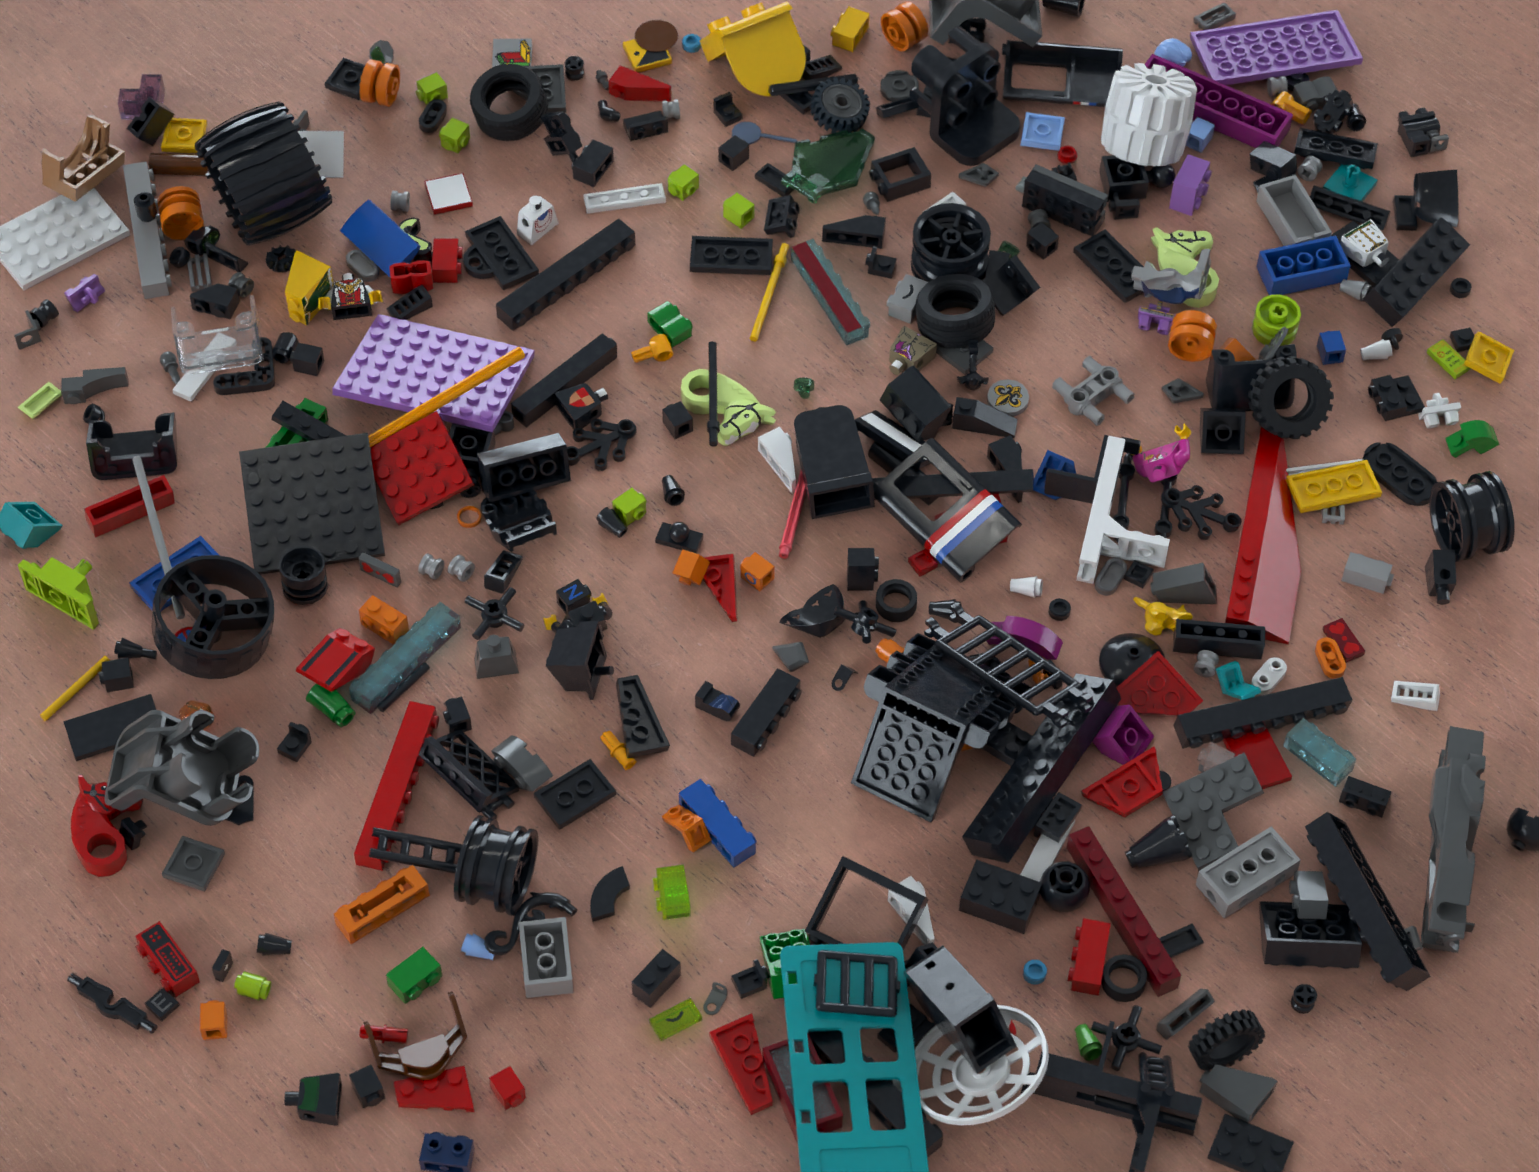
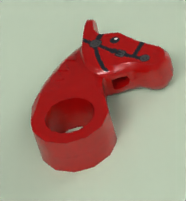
[71,774,143,877]

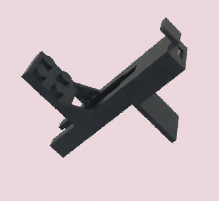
[1021,1021,1203,1172]

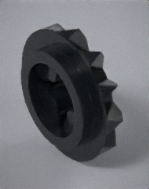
[265,245,296,272]

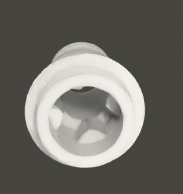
[1360,339,1393,361]
[1010,576,1043,598]

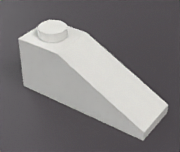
[758,427,796,493]
[888,876,935,945]

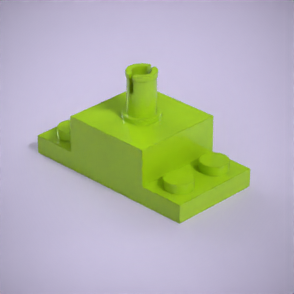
[18,557,99,630]

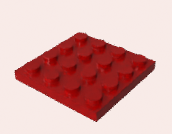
[370,411,474,525]

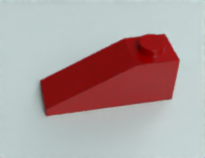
[609,65,672,102]

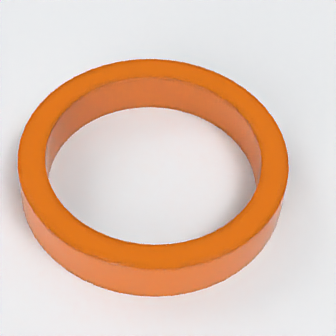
[457,506,482,528]

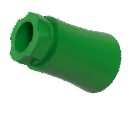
[306,683,356,728]

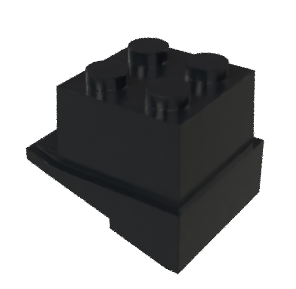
[546,621,614,700]

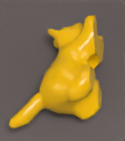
[1133,597,1193,636]

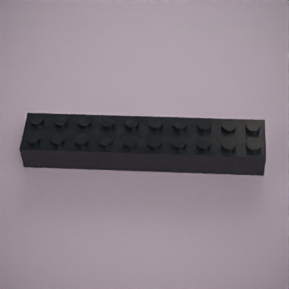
[962,673,1122,863]

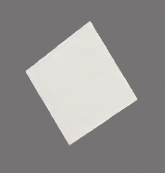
[298,131,344,178]

